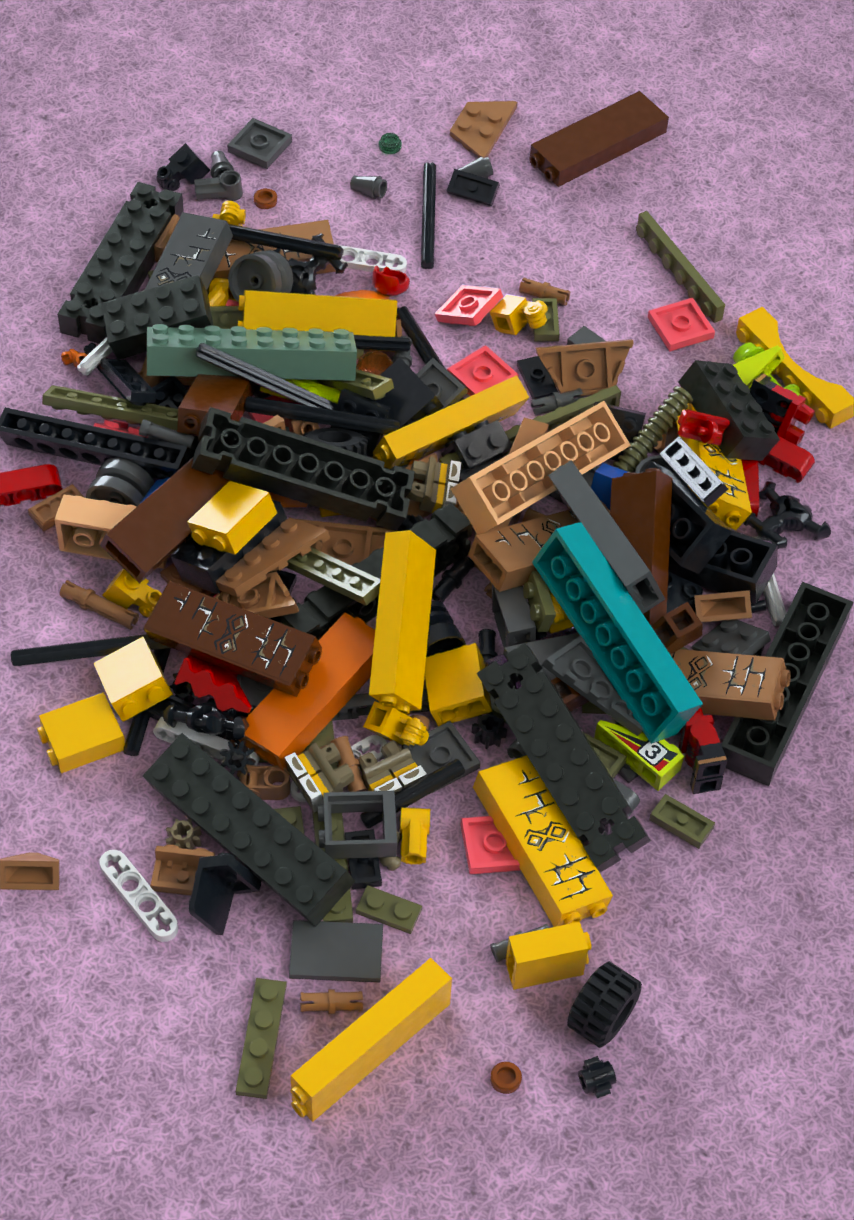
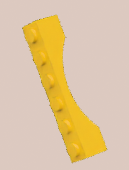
[736,306,854,429]

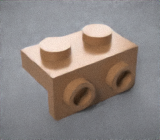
[150,845,215,896]

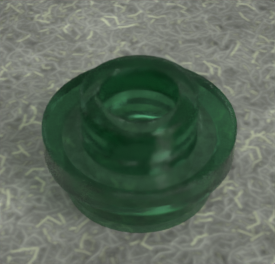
[378,133,402,154]

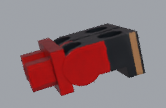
[750,373,815,445]
[679,707,727,794]

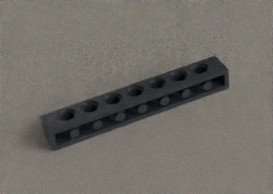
[0,407,194,479]

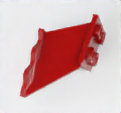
[174,655,252,713]

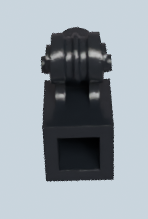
[156,143,211,191]

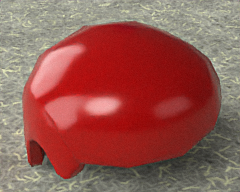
[372,265,410,296]

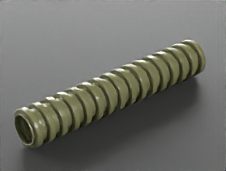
[613,386,693,472]

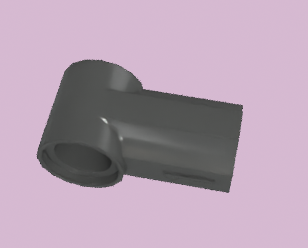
[194,170,243,201]

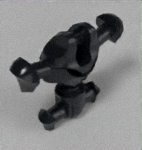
[273,233,348,295]
[743,481,831,549]
[163,698,256,740]

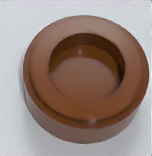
[254,188,278,209]
[490,1062,522,1094]

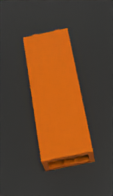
[239,613,375,770]

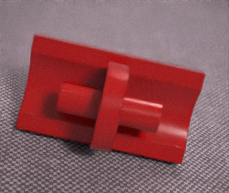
[677,409,730,445]

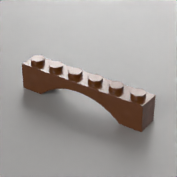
[551,602,703,712]

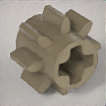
[166,818,202,850]

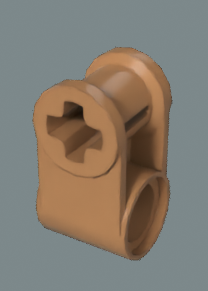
[237,764,291,800]

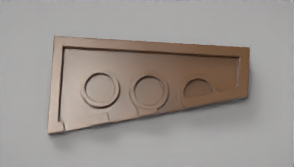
[216,517,331,597]

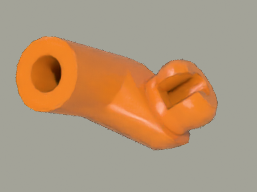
[61,349,87,368]

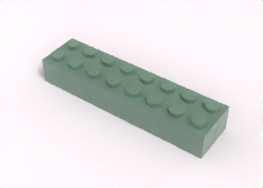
[147,324,357,381]

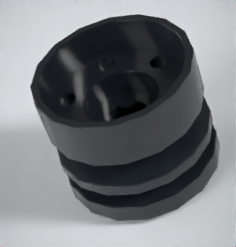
[426,601,466,657]

